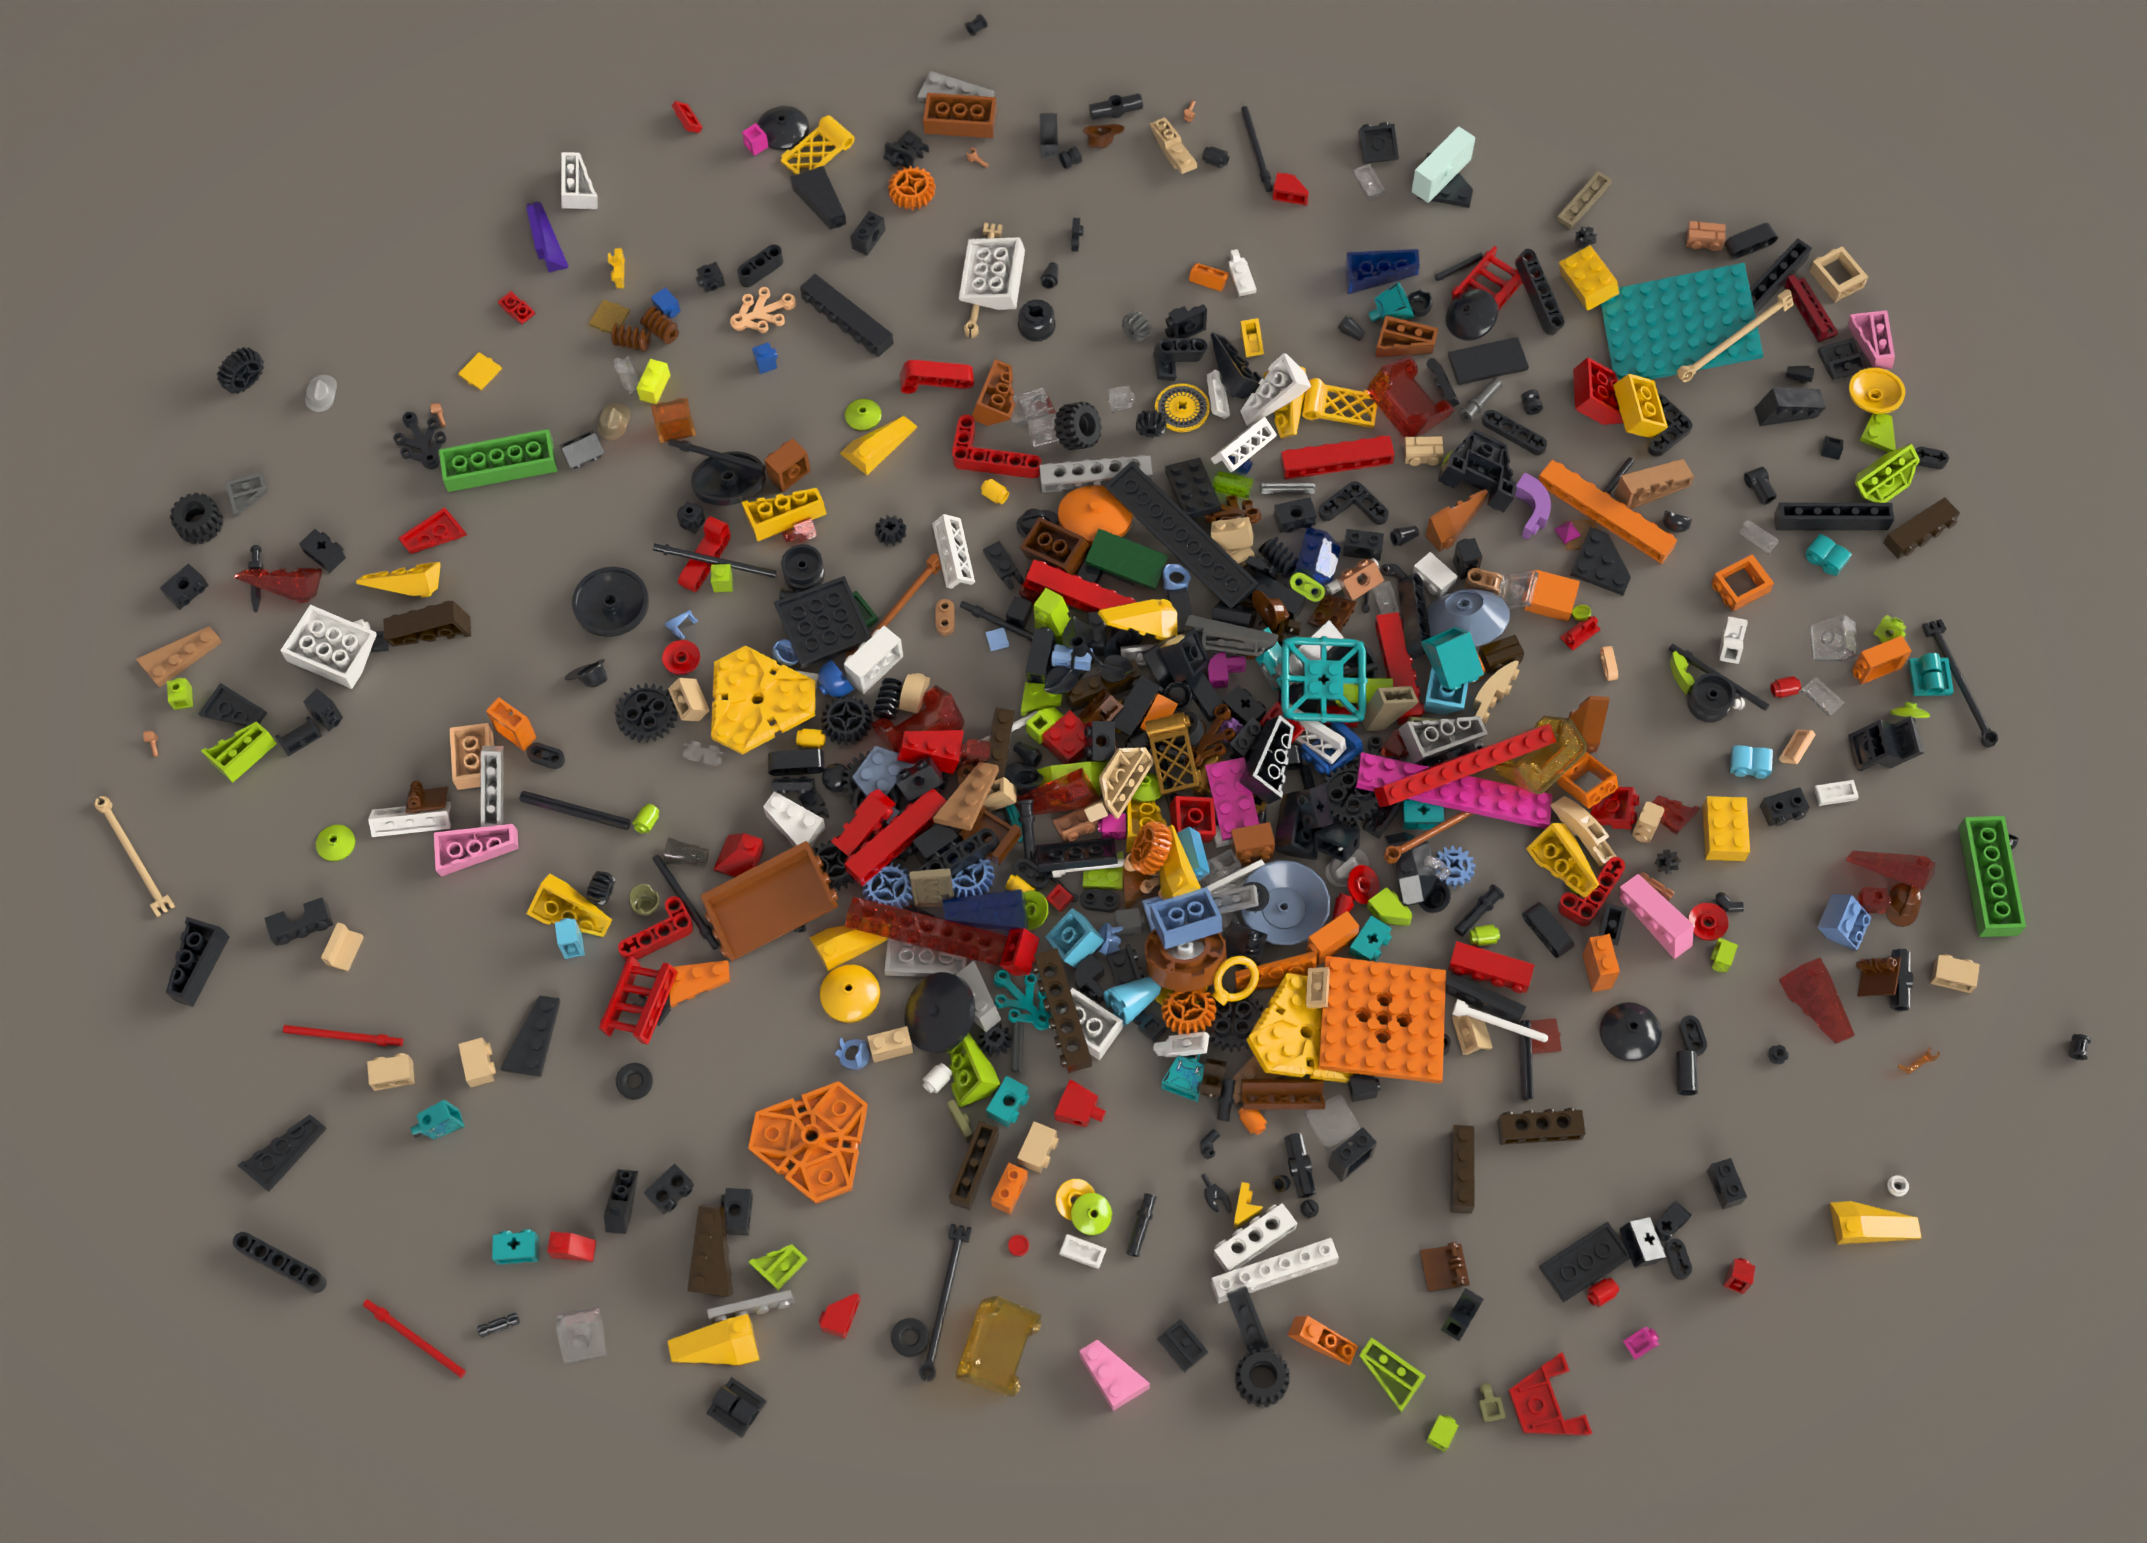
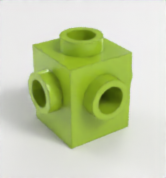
[1873,615,1907,643]

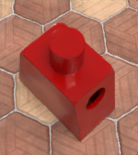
[1054,1079,1106,1127]

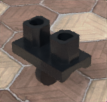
[883,142,916,169]

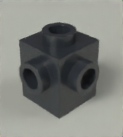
[695,262,725,293]
[677,501,706,534]

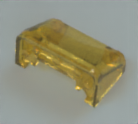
[1493,716,1587,794]
[956,1296,1042,1397]

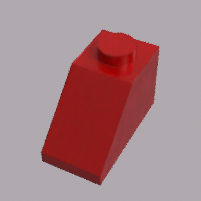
[1273,172,1309,206]
[547,1231,597,1262]
[1723,1258,1755,1294]
[818,1293,861,1339]

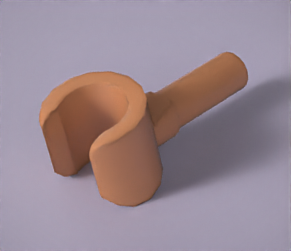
[1183,101,1195,122]
[966,147,989,168]
[430,403,446,427]
[143,731,158,757]

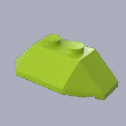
[1855,444,1920,503]
[1037,762,1108,806]

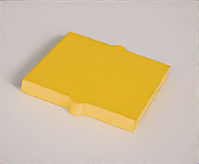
[458,352,502,390]

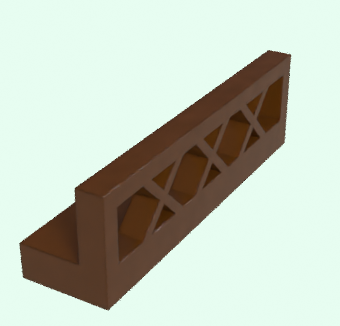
[1240,1079,1326,1109]

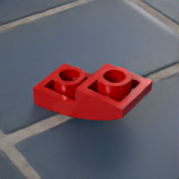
[498,291,536,325]

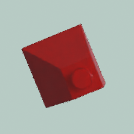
[713,833,765,877]

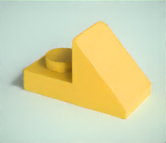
[1240,318,1264,357]
[1233,1182,1263,1229]

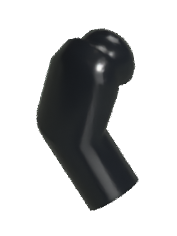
[1380,564,1408,581]
[1715,892,1744,912]
[1200,1129,1220,1159]

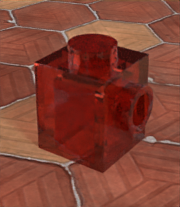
[1381,729,1409,761]
[1858,887,1891,914]

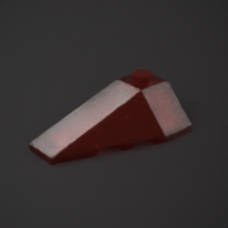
[235,568,322,603]
[1014,767,1100,815]

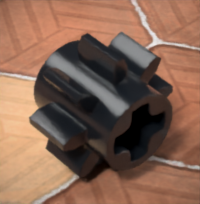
[1575,227,1598,248]
[1654,849,1681,874]

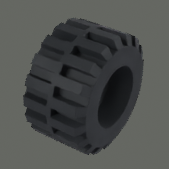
[1054,402,1102,450]
[170,493,223,544]
[1235,1348,1290,1407]

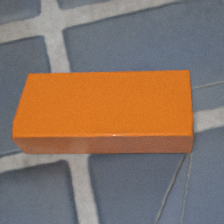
[1189,263,1230,291]
[1140,694,1178,731]

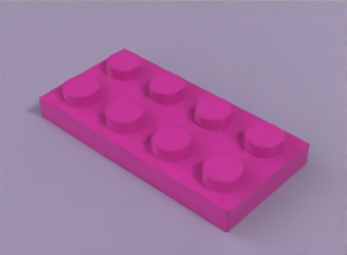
[1205,757,1259,841]

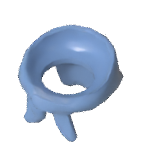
[1163,564,1191,593]
[664,610,698,640]
[1096,923,1123,956]
[835,1038,870,1070]

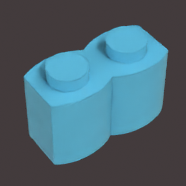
[1730,745,1773,779]

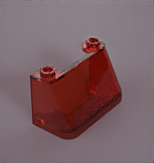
[1367,356,1455,438]
[871,685,965,753]

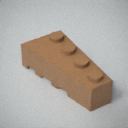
[1615,459,1694,510]

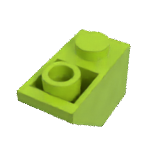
[1026,707,1064,745]
[1367,887,1412,926]

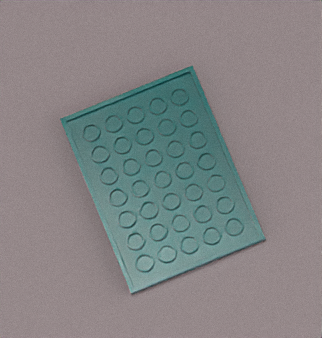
[1601,263,1764,381]

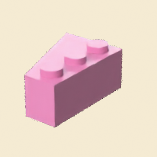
[1079,1340,1150,1411]

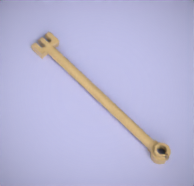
[964,223,1002,338]
[1677,290,1793,382]
[94,796,175,917]

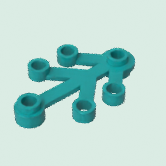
[993,970,1051,1031]

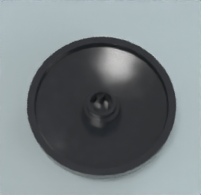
[691,451,766,506]
[572,567,649,637]
[904,972,975,1054]

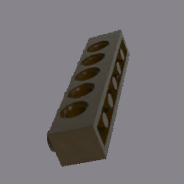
[1032,948,1092,1073]

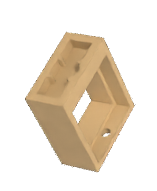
[1809,246,1868,302]

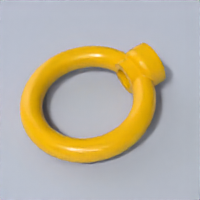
[1212,956,1259,1006]

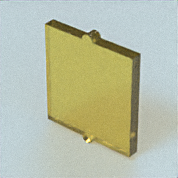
[589,300,630,334]

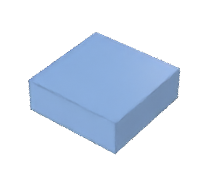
[986,628,1009,651]

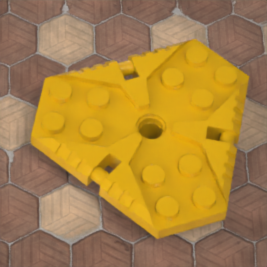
[711,645,816,755]
[1246,973,1354,1083]

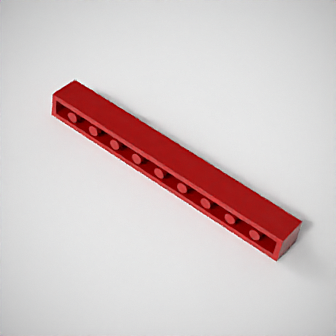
[1373,724,1556,807]

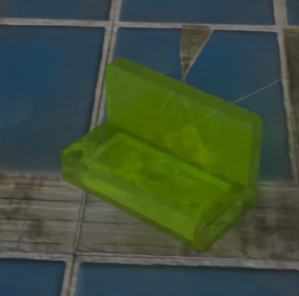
[1213,471,1254,499]

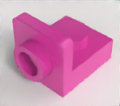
[1623,1327,1660,1360]

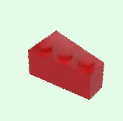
[831,789,896,857]

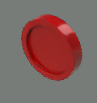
[1008,1235,1029,1256]

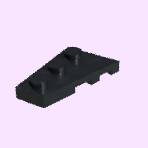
[198,683,268,726]

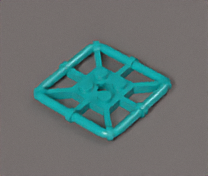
[1279,636,1368,723]

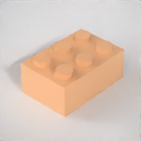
[450,723,494,790]

